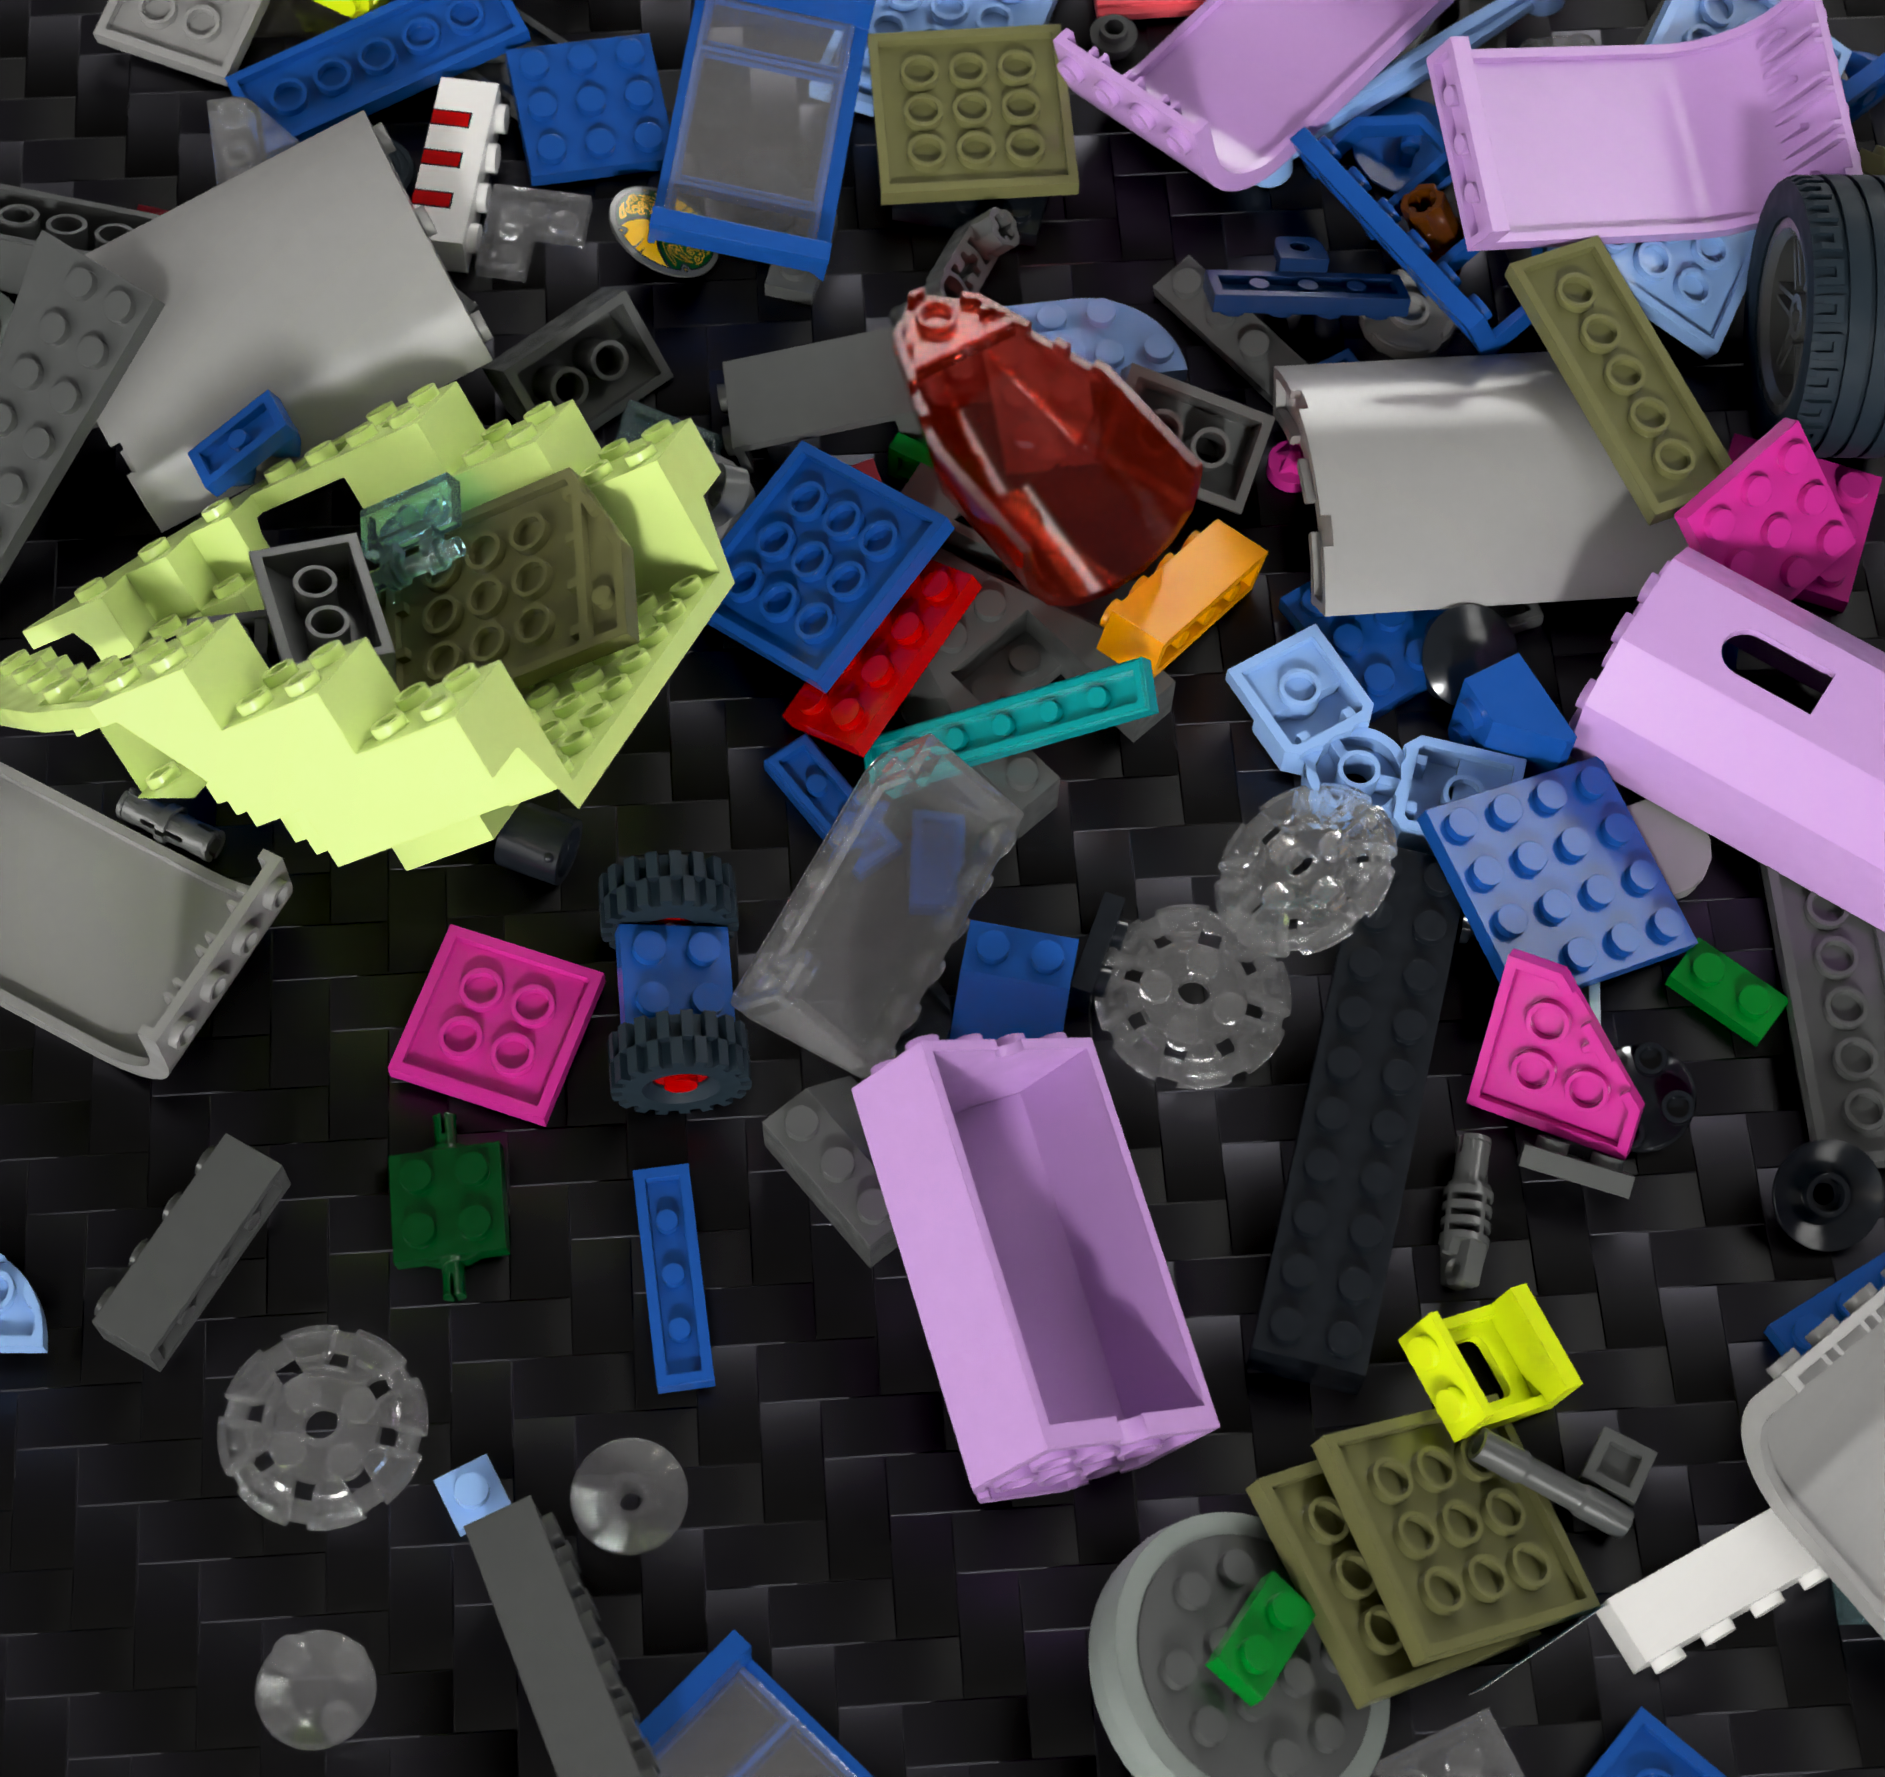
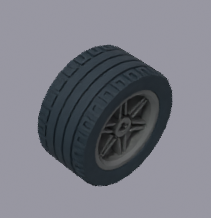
[1743,174,1885,458]

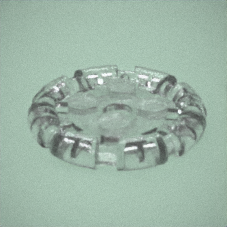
[1214,783,1398,958]
[1094,904,1292,1089]
[217,1325,429,1531]

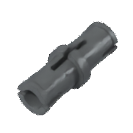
[116,787,226,862]

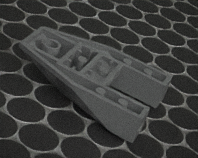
[898,546,1176,839]

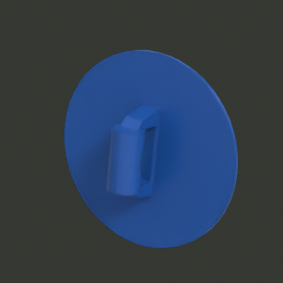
[1351,97,1452,193]

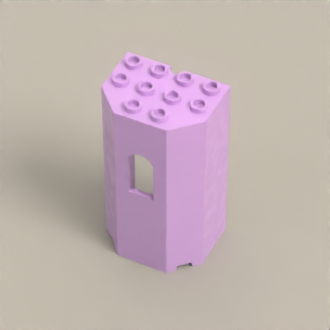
[1569,547,1885,932]
[851,1032,1220,1504]

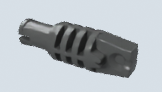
[1438,1133,1494,1291]

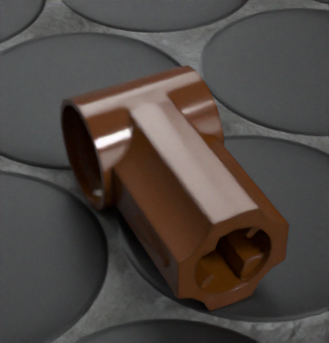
[1400,183,1464,276]

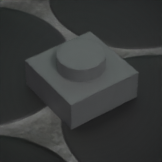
[1578,1426,1658,1507]

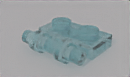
[360,472,466,594]

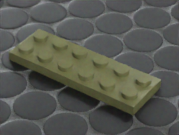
[1504,235,1733,526]

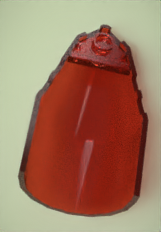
[893,287,1203,606]

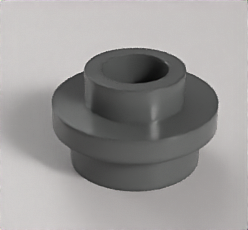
[1089,14,1137,61]

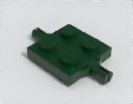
[388,1112,511,1302]

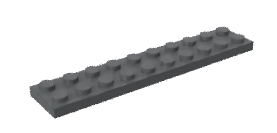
[1732,668,1885,1168]

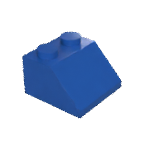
[1448,653,1577,779]
[949,920,1079,1040]

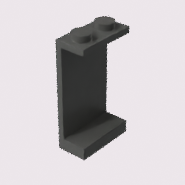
[717,325,922,473]

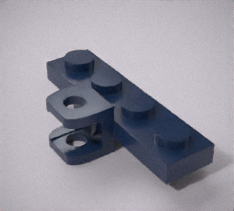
[1203,236,1411,320]

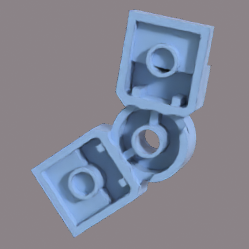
[1225,623,1527,856]

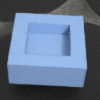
[433,1453,511,1537]

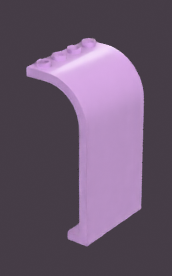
[1053,0,1455,192]
[1426,0,1863,251]

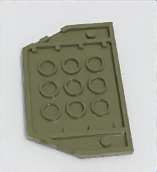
[375,467,640,692]

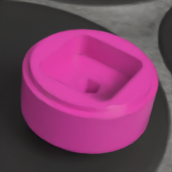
[1266,440,1304,493]

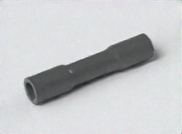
[1468,1427,1635,1539]

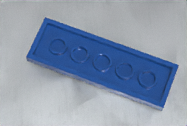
[225,0,531,160]

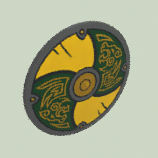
[608,186,719,278]

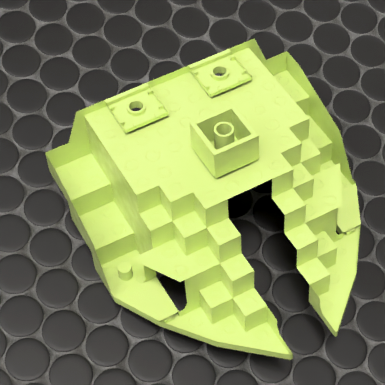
[0,381,735,871]

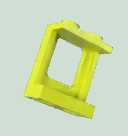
[1398,1283,1583,1442]

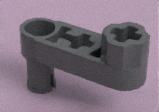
[890,207,1020,337]

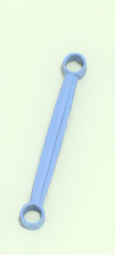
[1256,0,1566,188]

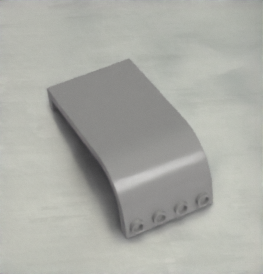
[0,762,293,1080]
[1741,1269,1885,1641]

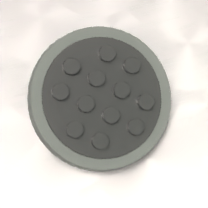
[1088,1512,1390,1777]

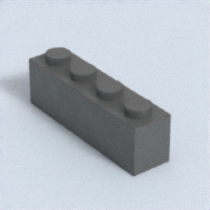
[92,1133,291,1372]

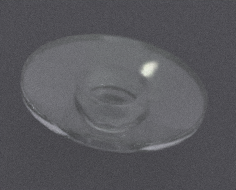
[570,1438,688,1555]

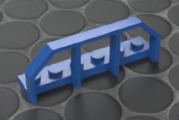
[1290,114,1548,355]

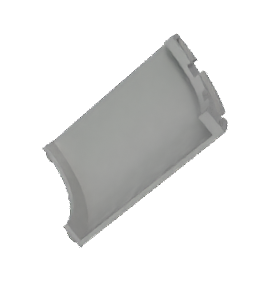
[85,110,493,532]
[1273,352,1689,617]

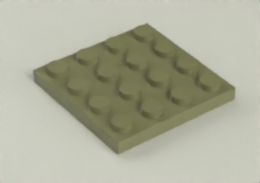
[868,24,1079,205]
[1311,1393,1601,1667]
[1246,1460,1541,1710]

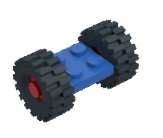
[598,850,752,1115]

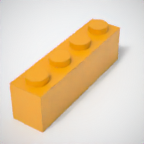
[1096,519,1268,678]

